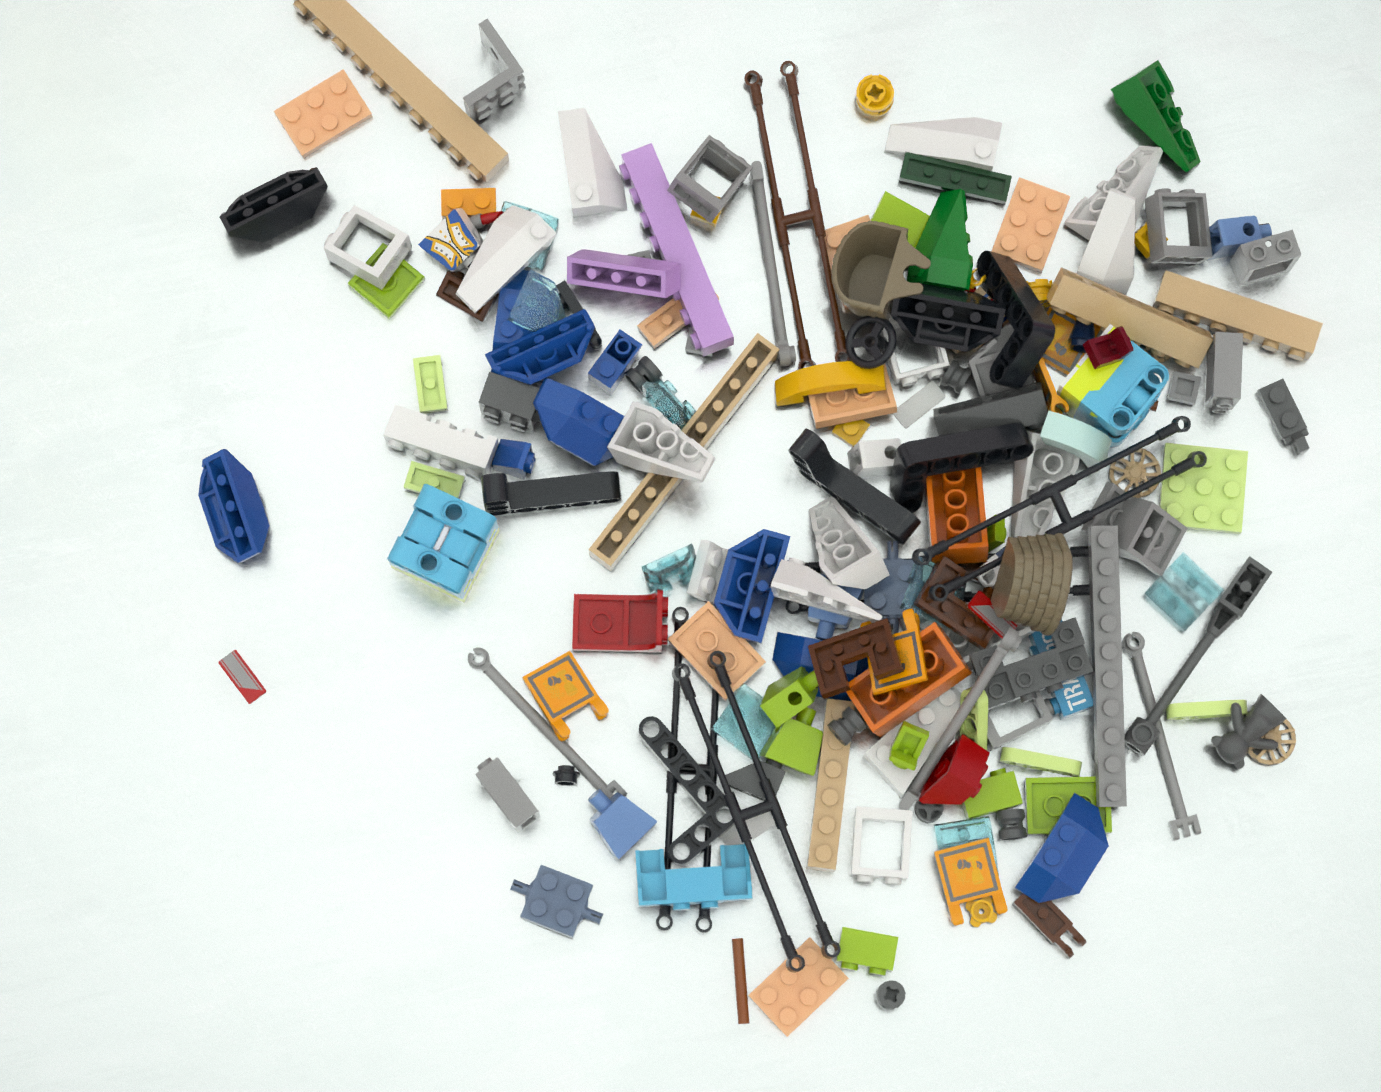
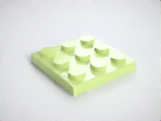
[1159,443,1248,534]

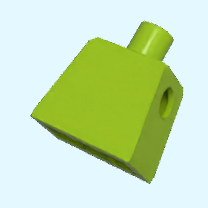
[760,667,819,728]
[759,707,823,776]

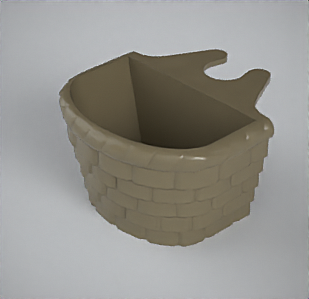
[831,221,931,320]
[990,533,1073,636]

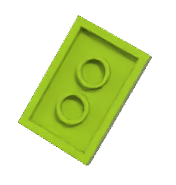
[1025,776,1112,835]

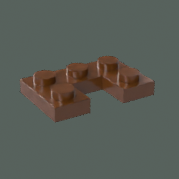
[914,556,994,650]
[808,618,904,699]

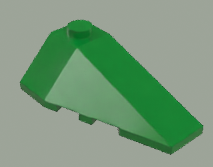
[1111,60,1201,172]
[907,189,973,291]

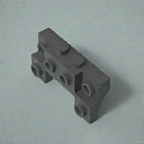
[969,617,1094,710]

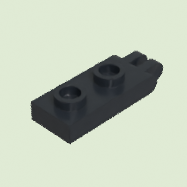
[554,280,602,350]

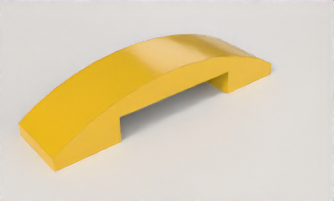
[775,361,886,406]

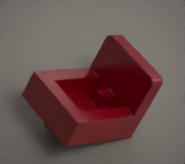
[1083,326,1134,370]

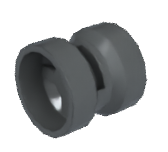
[624,356,663,394]
[827,706,867,746]
[996,809,1027,840]

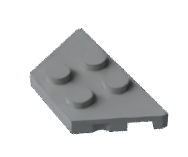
[969,322,1035,397]

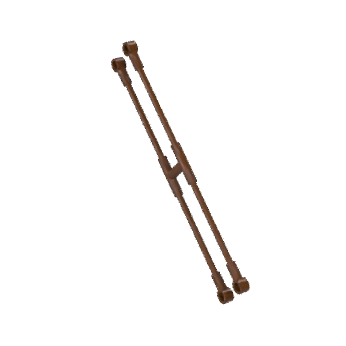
[744,61,851,369]

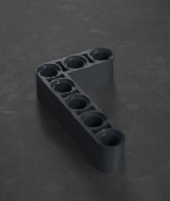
[977,250,1055,389]
[890,423,1034,513]
[788,428,921,545]
[481,471,622,516]
[639,716,734,866]

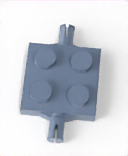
[864,541,921,634]
[510,865,604,939]

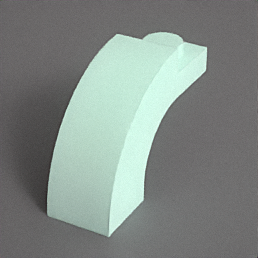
[1040,411,1112,471]

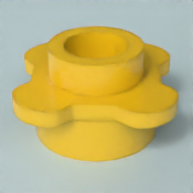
[966,896,997,927]

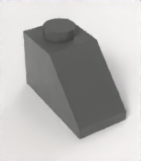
[725,759,786,801]

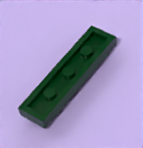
[899,152,1012,204]

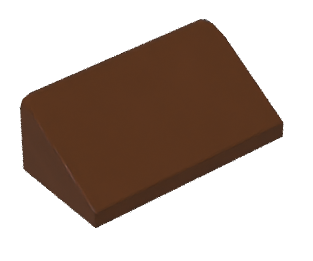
[436,270,499,322]

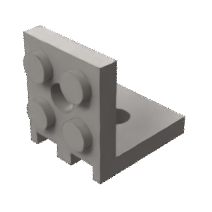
[463,18,526,120]

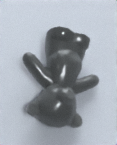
[1211,694,1287,769]

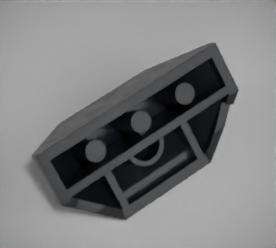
[219,167,328,243]
[891,284,1006,352]

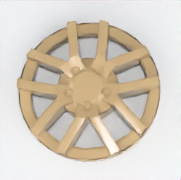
[1109,448,1161,498]
[1248,719,1297,765]

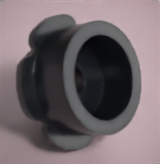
[552,765,580,786]

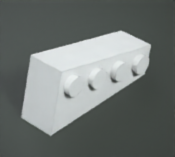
[383,405,499,480]
[863,686,961,798]

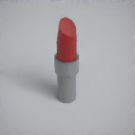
[469,211,504,229]

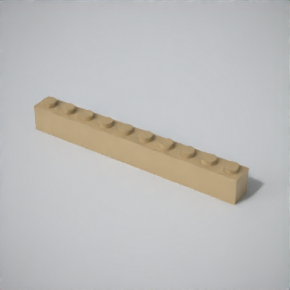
[292,0,509,183]
[589,333,779,571]

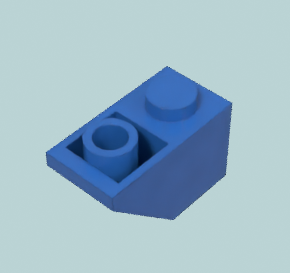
[588,329,643,395]
[492,439,536,480]

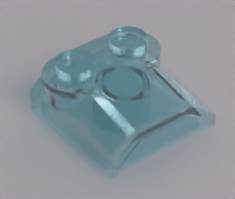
[642,379,696,430]
[641,543,696,595]

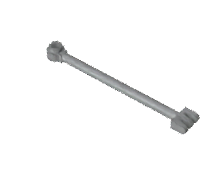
[750,161,796,367]
[900,627,1023,810]
[1122,631,1201,841]
[467,647,628,799]

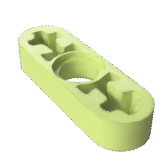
[960,687,988,750]
[1166,700,1248,720]
[1000,747,1082,777]

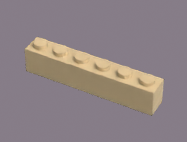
[1047,267,1213,368]
[1152,270,1323,361]
[806,699,855,872]

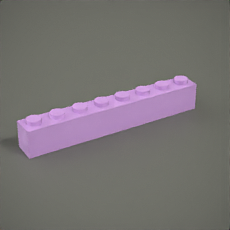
[619,143,734,357]

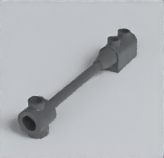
[1125,556,1272,756]

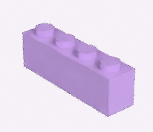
[567,249,681,298]

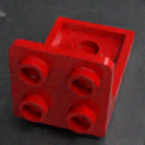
[572,590,668,653]

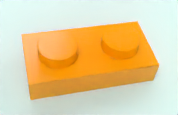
[441,188,497,219]

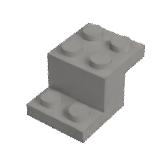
[1081,482,1188,576]

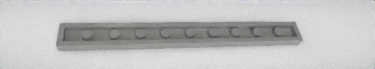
[1088,525,1127,807]

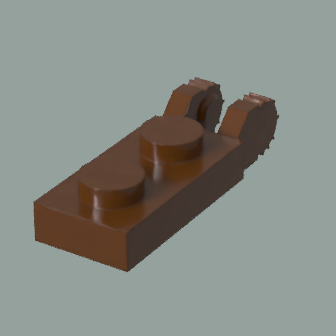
[1013,893,1087,958]

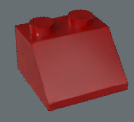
[918,734,990,805]

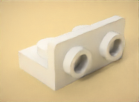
[687,539,728,603]

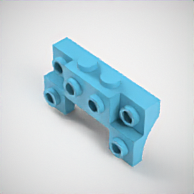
[635,844,752,911]

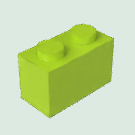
[962,768,1023,820]
[836,927,899,976]

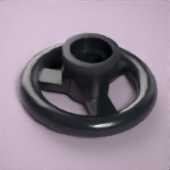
[845,316,897,369]

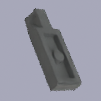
[1257,378,1310,455]

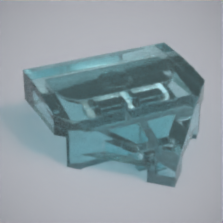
[507,269,566,332]

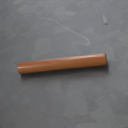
[732,938,750,1024]

